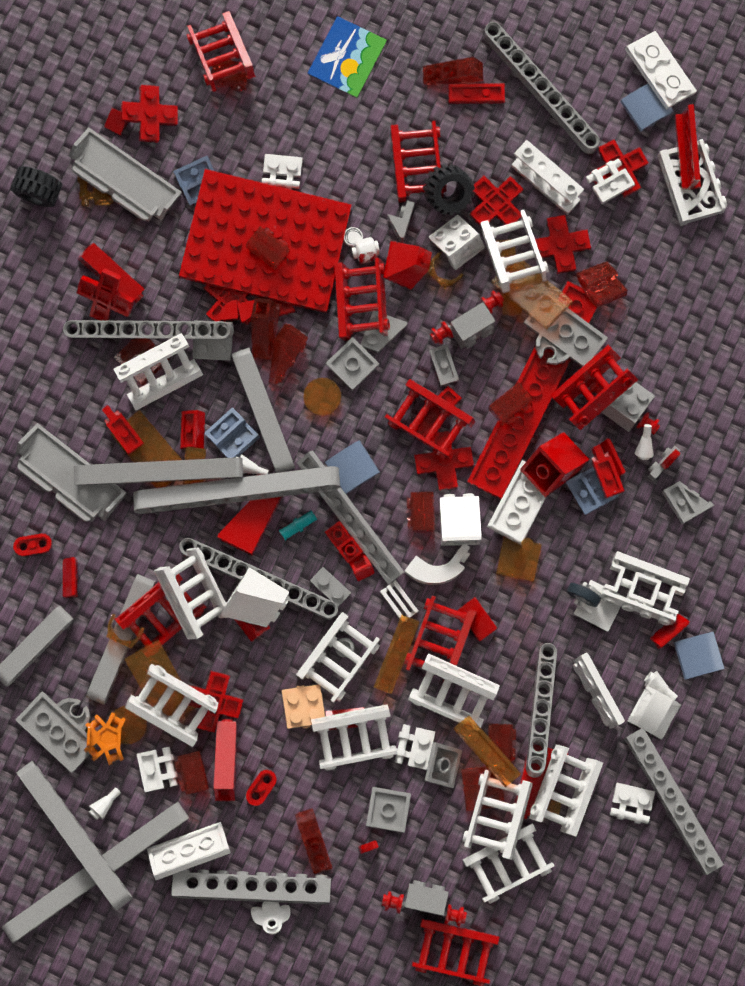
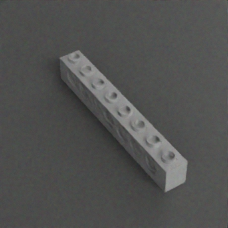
[624,728,724,875]
[172,869,331,905]

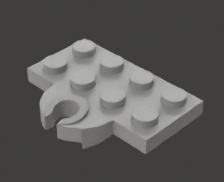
[524,293,608,367]
[16,691,98,773]

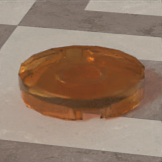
[303,378,341,416]
[110,706,147,745]

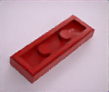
[448,83,505,104]
[409,386,462,437]

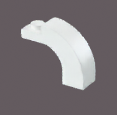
[404,543,470,585]

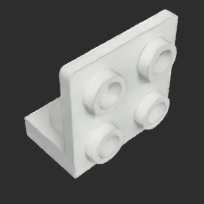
[429,215,485,270]

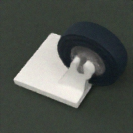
[567,580,624,632]

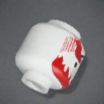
[352,237,380,264]

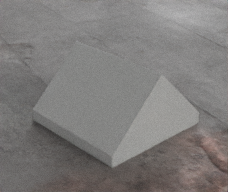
[424,742,462,788]

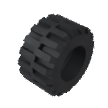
[423,164,475,216]
[10,166,63,207]

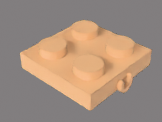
[281,685,325,729]

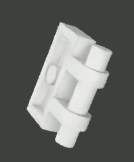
[262,154,303,190]
[586,159,635,204]
[395,724,435,770]
[137,747,178,793]
[610,783,655,824]

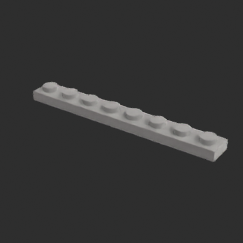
[297,450,404,585]

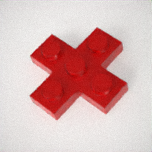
[121,85,178,143]
[590,139,649,198]
[470,176,524,227]
[535,215,591,274]
[76,268,135,321]
[204,285,260,325]
[414,431,474,491]
[182,670,243,732]

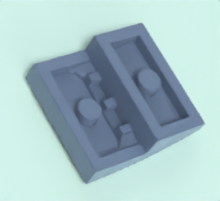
[620,84,674,132]
[173,156,214,205]
[205,407,260,458]
[325,440,380,494]
[566,467,619,515]
[674,632,724,680]

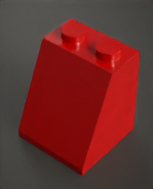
[520,432,590,498]

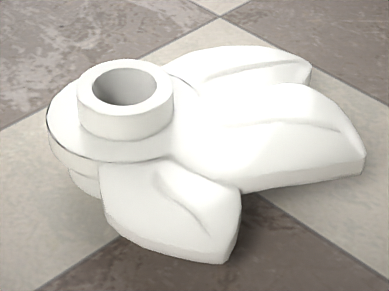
[251,902,290,934]

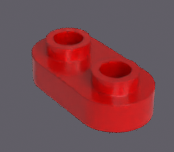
[13,533,53,557]
[246,770,277,806]

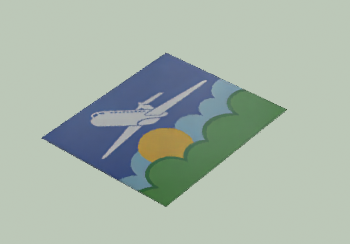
[308,16,387,97]

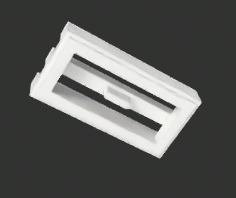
[380,580,418,623]

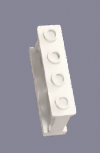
[657,139,727,226]

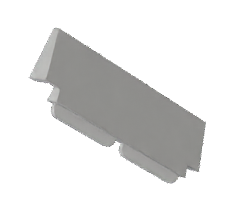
[68,127,182,222]
[16,423,127,522]

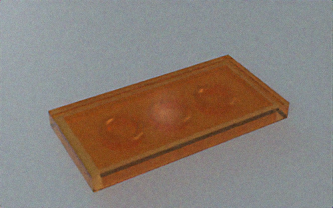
[491,261,573,330]
[110,410,182,488]
[125,640,196,716]

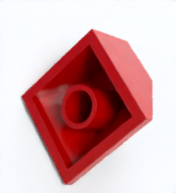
[383,241,432,289]

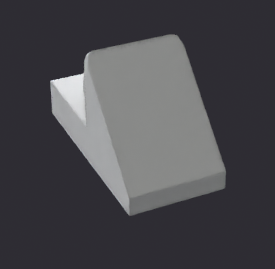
[387,201,415,243]

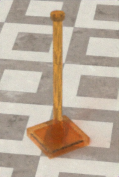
[496,536,542,582]

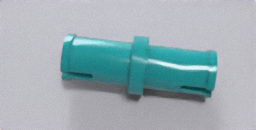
[279,510,318,541]

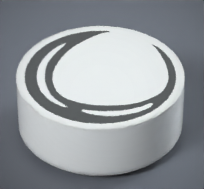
[344,227,363,247]

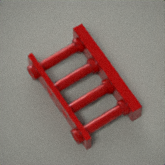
[186,11,255,92]
[390,121,447,203]
[335,258,390,341]
[551,344,638,430]
[385,379,476,460]
[115,574,206,658]
[404,595,476,683]
[412,919,499,986]

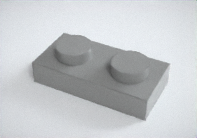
[429,344,459,387]
[648,446,680,481]
[310,567,351,607]

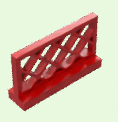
[675,104,701,190]

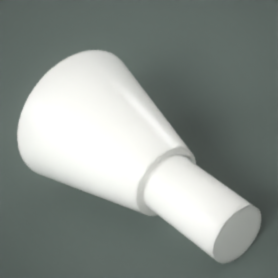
[635,424,654,460]
[236,454,269,475]
[644,671,678,700]
[89,787,121,820]

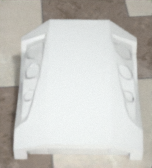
[627,686,681,740]

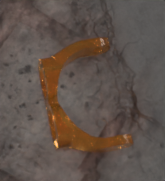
[428,252,464,289]
[106,614,145,649]

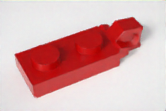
[102,405,144,455]
[591,445,625,499]

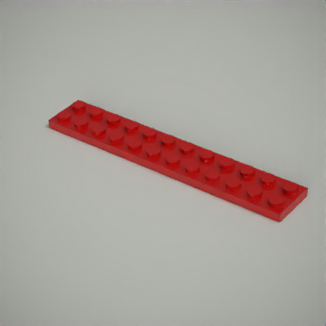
[467,281,602,499]

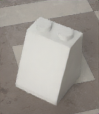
[439,494,481,546]
[221,567,289,627]

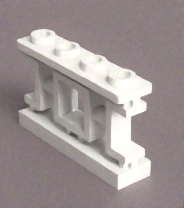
[600,551,690,625]

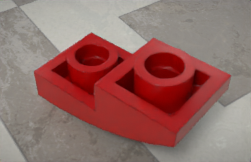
[324,521,363,563]

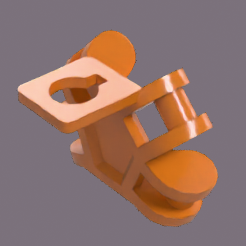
[84,712,126,765]

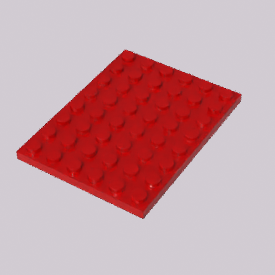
[179,169,352,313]

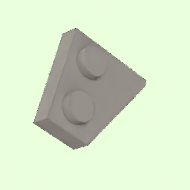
[361,311,408,353]
[662,481,714,524]

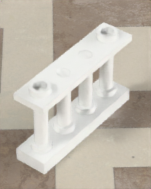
[511,140,584,215]
[481,210,549,293]
[114,333,203,411]
[154,548,228,639]
[296,612,380,703]
[408,654,500,731]
[125,664,218,747]
[311,704,397,770]
[529,745,603,836]
[463,770,533,860]
[462,824,554,904]

